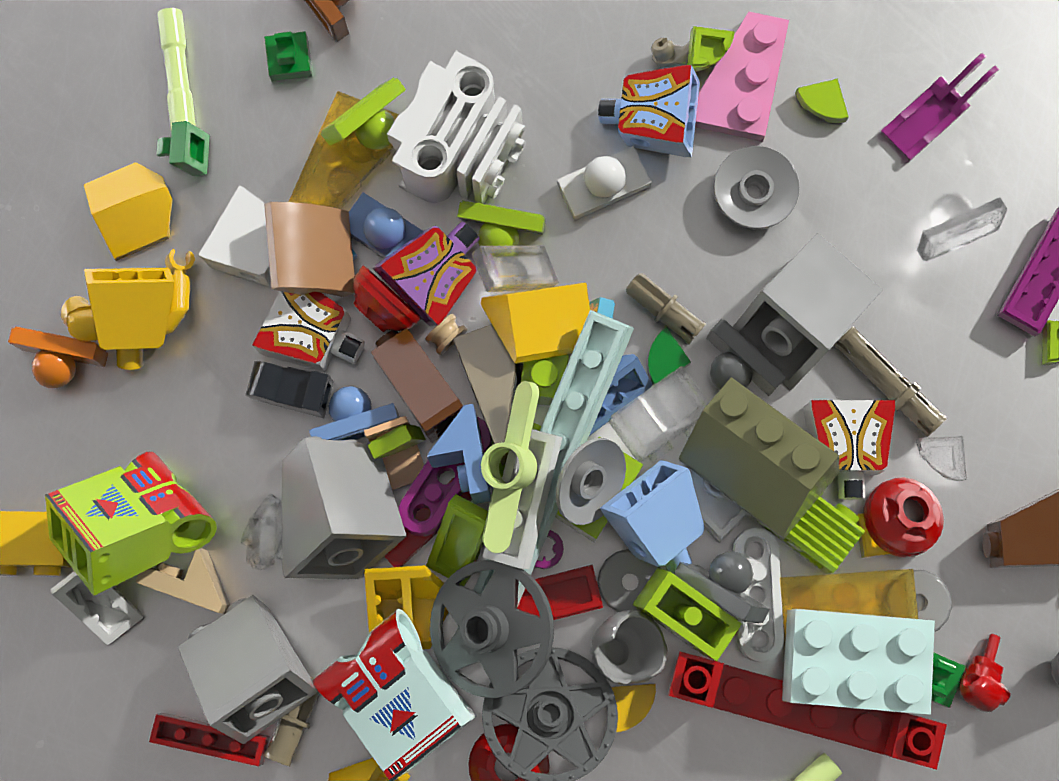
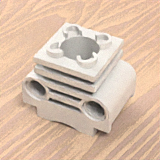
[387,50,526,204]

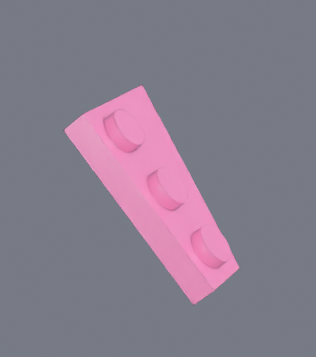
[695,12,789,142]

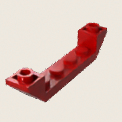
[668,651,947,770]

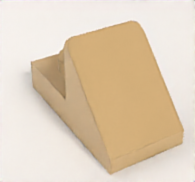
[135,548,230,614]

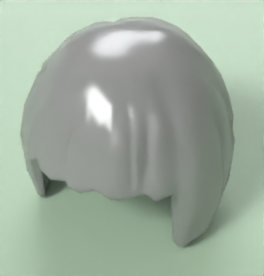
[591,610,668,685]

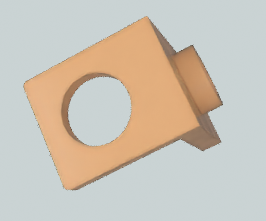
[364,416,424,491]

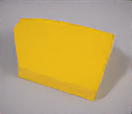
[83,162,173,261]
[364,565,449,650]

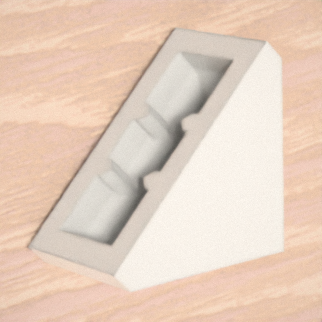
[50,571,143,645]

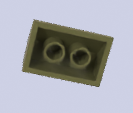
[679,377,839,540]

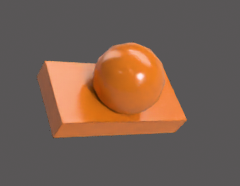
[8,326,108,388]

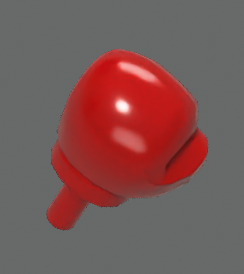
[959,634,1011,712]

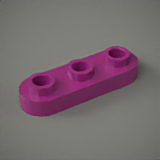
[398,417,492,536]

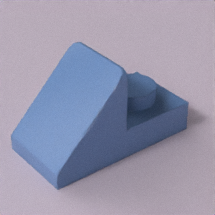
[427,404,491,504]

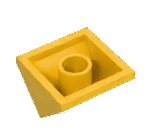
[480,283,590,363]

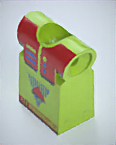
[45,452,217,596]

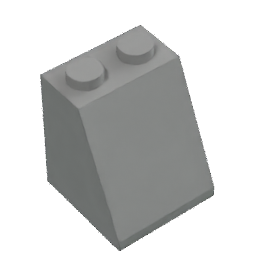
[733,233,883,390]
[282,436,407,579]
[178,595,318,744]

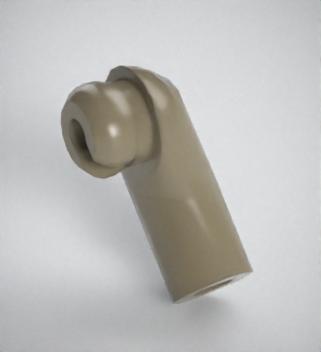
[651,38,690,68]

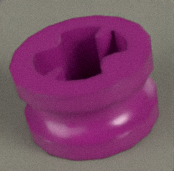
[534,530,564,569]

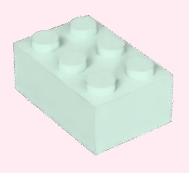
[782,609,935,715]

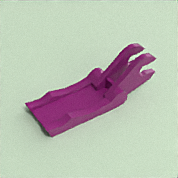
[881,53,1000,161]

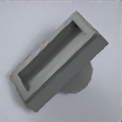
[706,319,786,396]
[674,551,770,624]

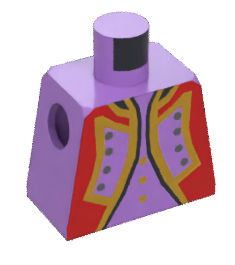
[372,221,480,326]

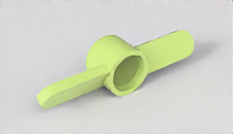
[481,381,539,553]

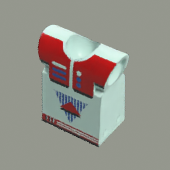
[312,609,477,781]

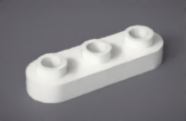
[733,527,784,662]

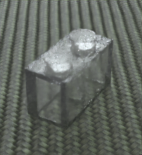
[609,366,709,464]

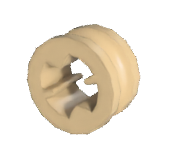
[425,313,468,355]

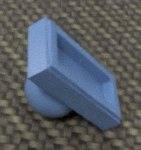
[349,192,423,258]
[309,386,400,441]

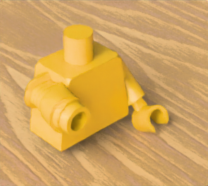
[61,249,195,370]

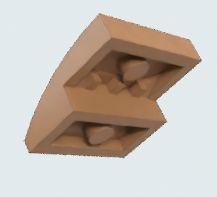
[264,202,355,297]

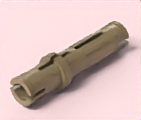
[834,326,947,437]

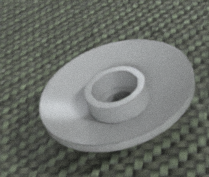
[714,146,799,229]
[556,438,626,525]

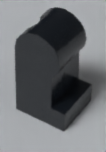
[245,361,334,419]

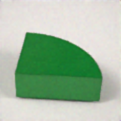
[648,327,691,388]

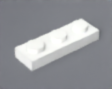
[483,429,563,569]

